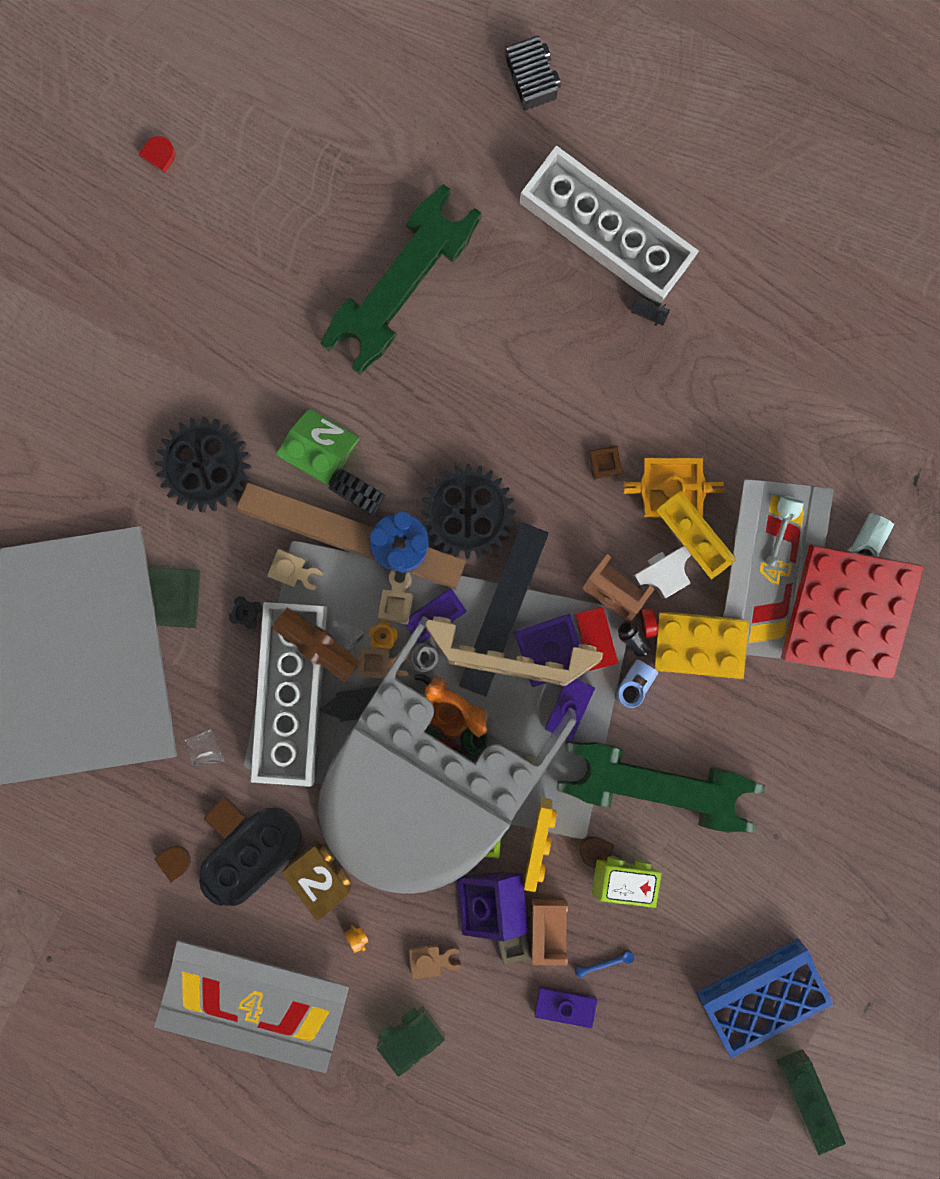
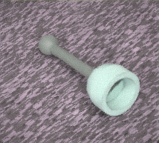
[766,496,804,567]

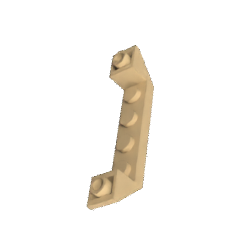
[425,617,603,686]

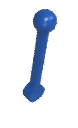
[575,951,634,978]

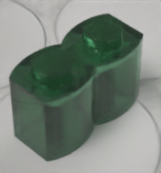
[376,1006,445,1077]

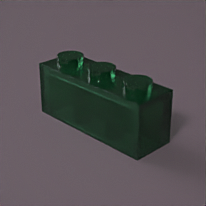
[776,1049,846,1155]

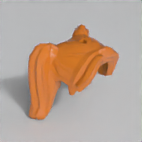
[424,675,487,740]

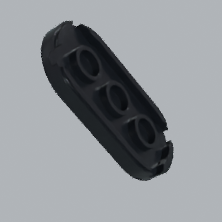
[199,808,301,906]

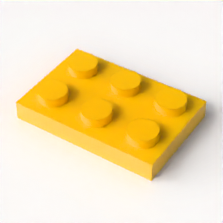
[655,611,749,679]

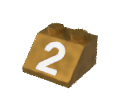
[282,841,352,922]

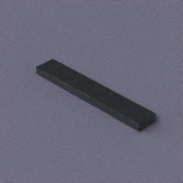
[459,522,549,697]

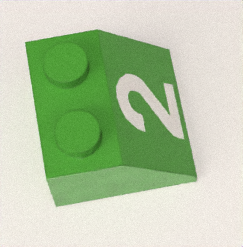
[276,408,359,487]

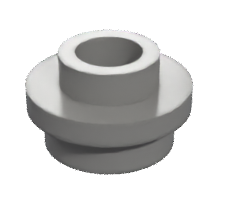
[409,643,438,672]

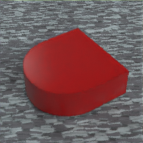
[139,136,175,174]

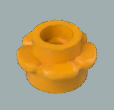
[369,621,398,649]
[344,925,368,953]

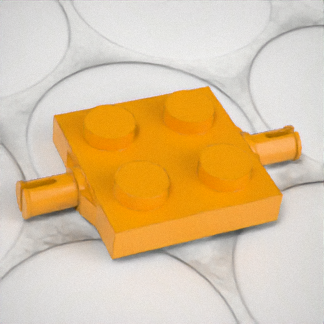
[623,458,724,517]

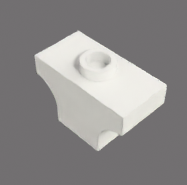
[631,546,691,599]

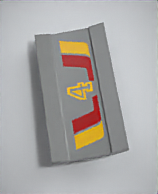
[723,479,834,659]
[154,940,350,1074]

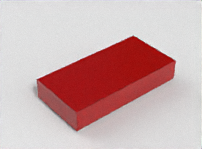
[575,607,618,671]

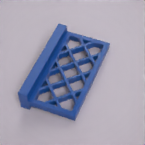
[696,938,834,1058]

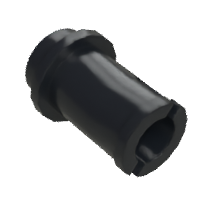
[631,296,670,327]
[618,621,651,657]

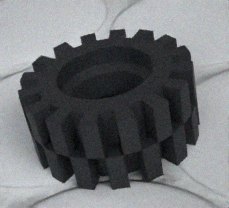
[328,468,385,515]

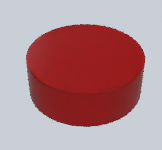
[640,608,658,638]

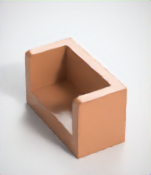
[582,554,655,621]
[531,899,568,966]

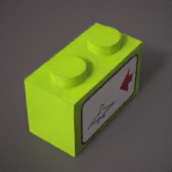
[591,856,662,908]

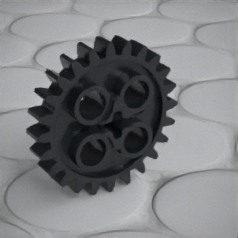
[155,417,252,513]
[420,464,515,559]

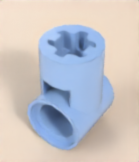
[615,659,658,708]

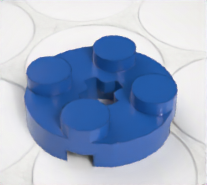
[370,512,429,573]

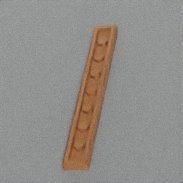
[237,483,466,590]

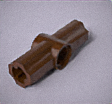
[272,607,361,682]

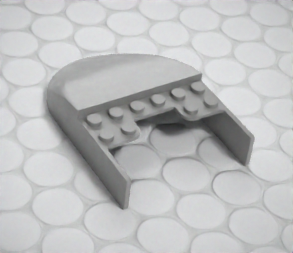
[318,616,576,894]

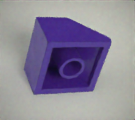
[457,872,528,941]

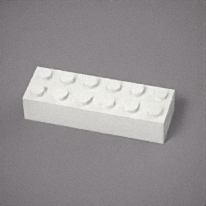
[520,145,699,305]
[251,602,327,786]

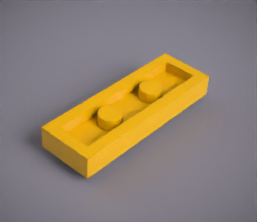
[656,491,736,580]
[524,797,557,892]

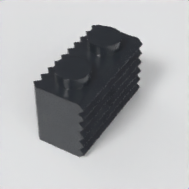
[505,35,561,111]

